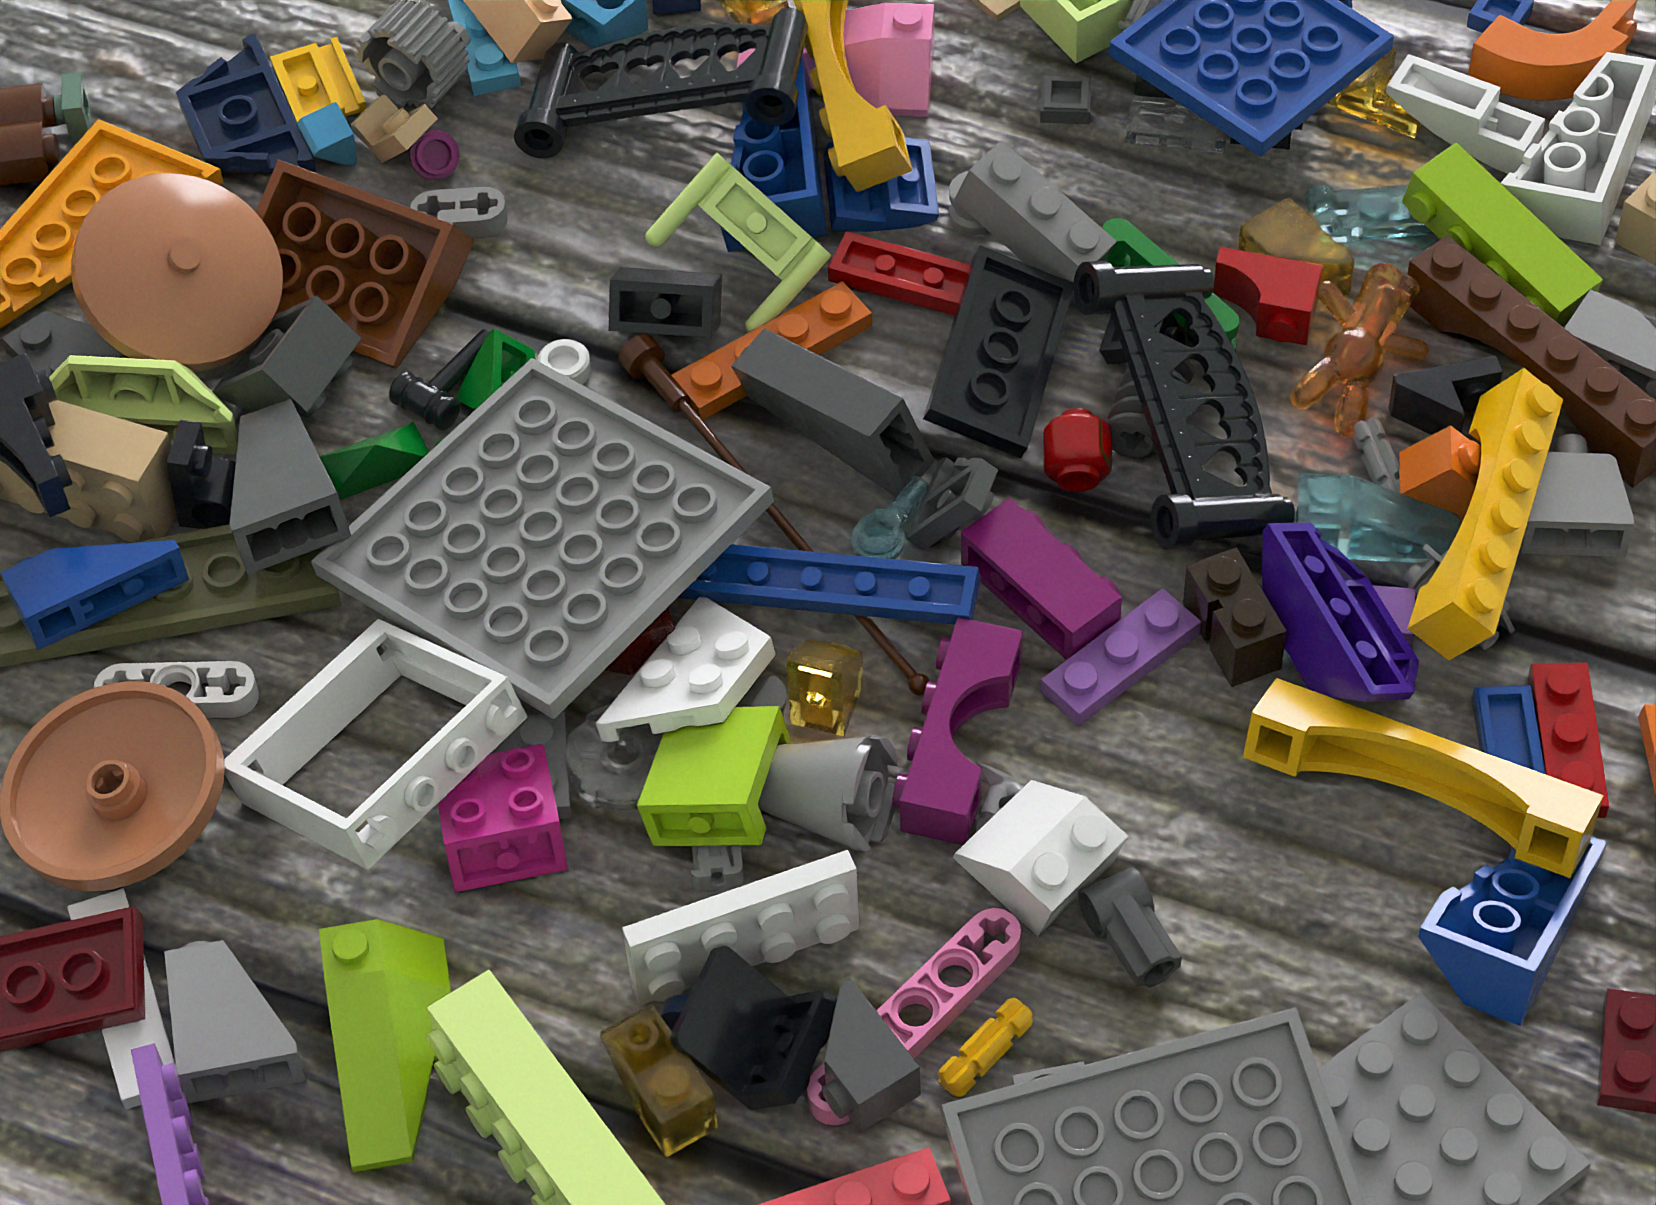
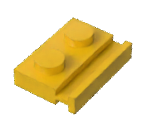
[270,37,367,122]

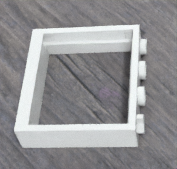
[224,619,527,870]

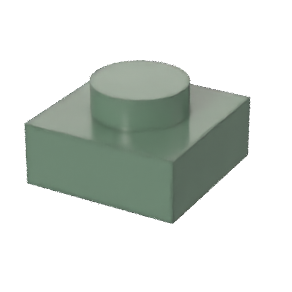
[54,72,91,144]

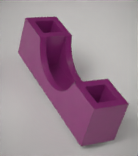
[892,617,1023,845]

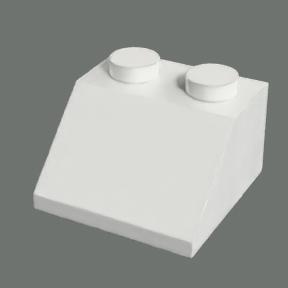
[953,780,1129,937]

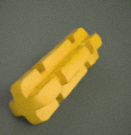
[938,998,1033,1098]

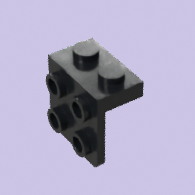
[670,946,837,1110]

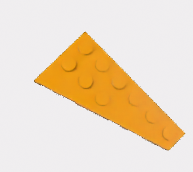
[0,119,224,329]

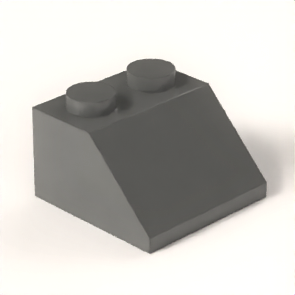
[212,296,362,418]

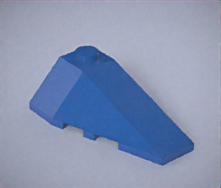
[1418,837,1607,1026]

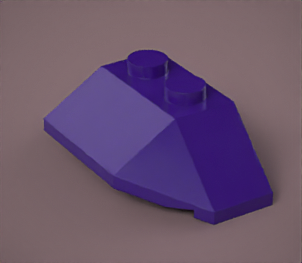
[1262,522,1419,702]

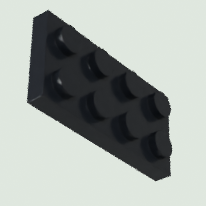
[923,245,1073,458]

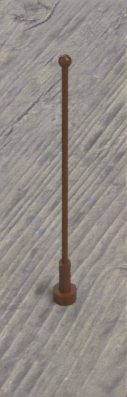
[618,334,930,696]

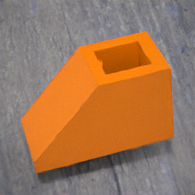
[1399,426,1481,521]

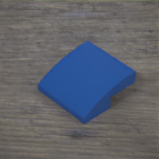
[823,137,939,232]

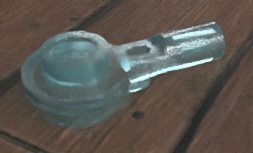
[851,476,929,559]

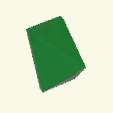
[455,328,535,410]
[319,421,429,500]

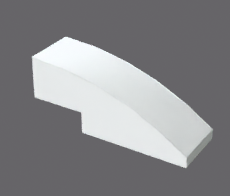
[1386,54,1545,174]

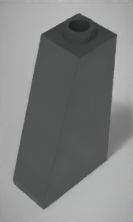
[731,328,934,500]
[230,399,351,575]

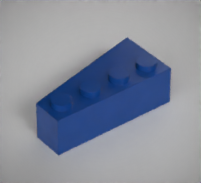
[720,53,827,252]

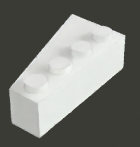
[1501,52,1656,245]

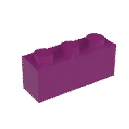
[961,497,1122,660]

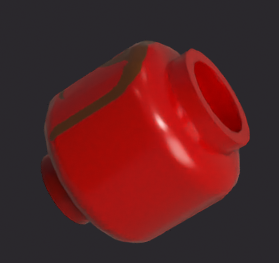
[1043,408,1113,492]

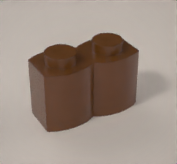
[0,83,60,186]

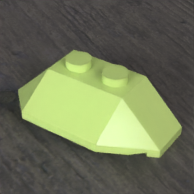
[49,355,238,454]

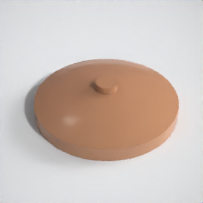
[71,173,283,372]
[0,681,225,891]

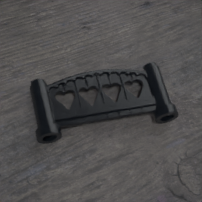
[514,7,808,158]
[1073,261,1295,550]

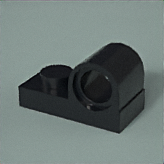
[166,420,236,529]

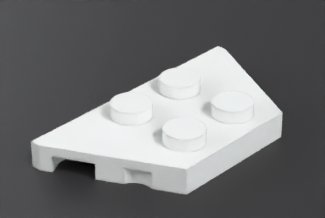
[596,597,776,742]

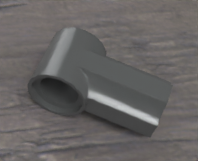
[1078,867,1182,988]

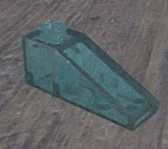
[1294,473,1459,563]

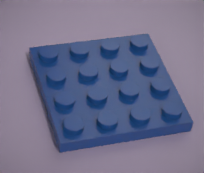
[1109,0,1394,157]

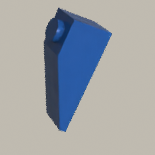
[0,540,189,650]

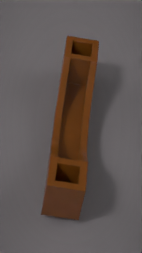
[1403,235,1656,488]

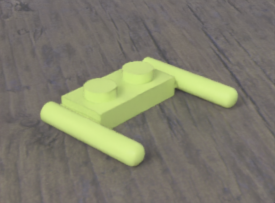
[645,152,832,332]

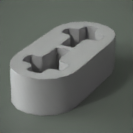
[410,187,508,238]

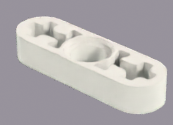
[94,661,259,718]

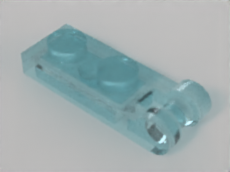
[1305,184,1434,244]

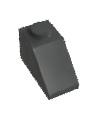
[822,978,921,1133]

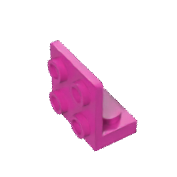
[438,744,568,893]

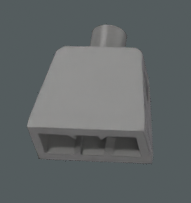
[1521,434,1634,557]

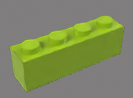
[1402,142,1603,327]

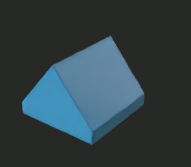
[297,102,357,167]

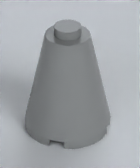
[758,736,898,852]

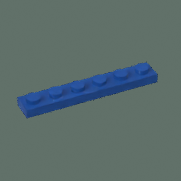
[677,544,981,625]

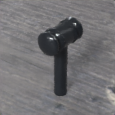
[389,329,490,430]

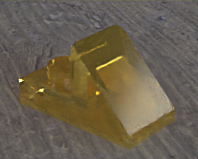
[1327,48,1424,138]

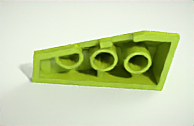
[319,919,452,1173]

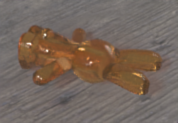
[1290,263,1429,438]

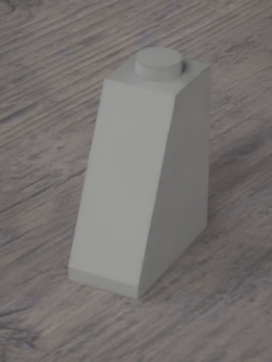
[164,940,307,1103]

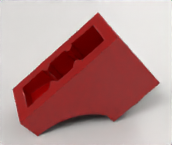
[1213,247,1323,346]

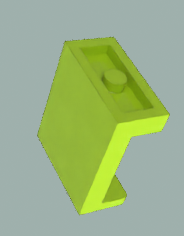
[637,706,792,846]

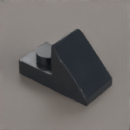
[1388,356,1503,435]

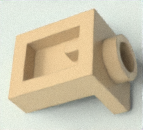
[351,95,438,163]

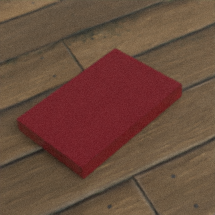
[0,906,145,1052]

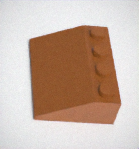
[256,159,474,369]

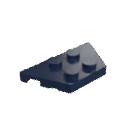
[176,33,316,173]

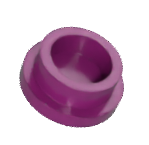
[409,130,460,180]

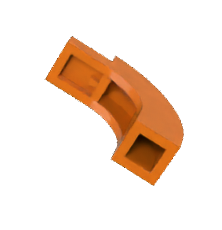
[1468,0,1637,101]

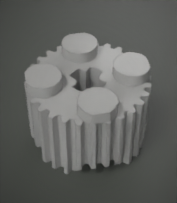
[354,0,471,109]

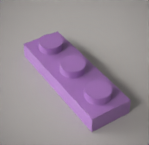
[1041,588,1201,726]

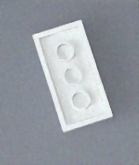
[622,850,859,1006]

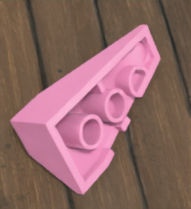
[737,2,935,117]

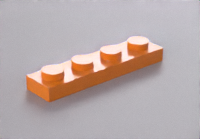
[672,281,872,420]

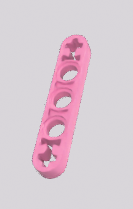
[807,908,1021,1126]

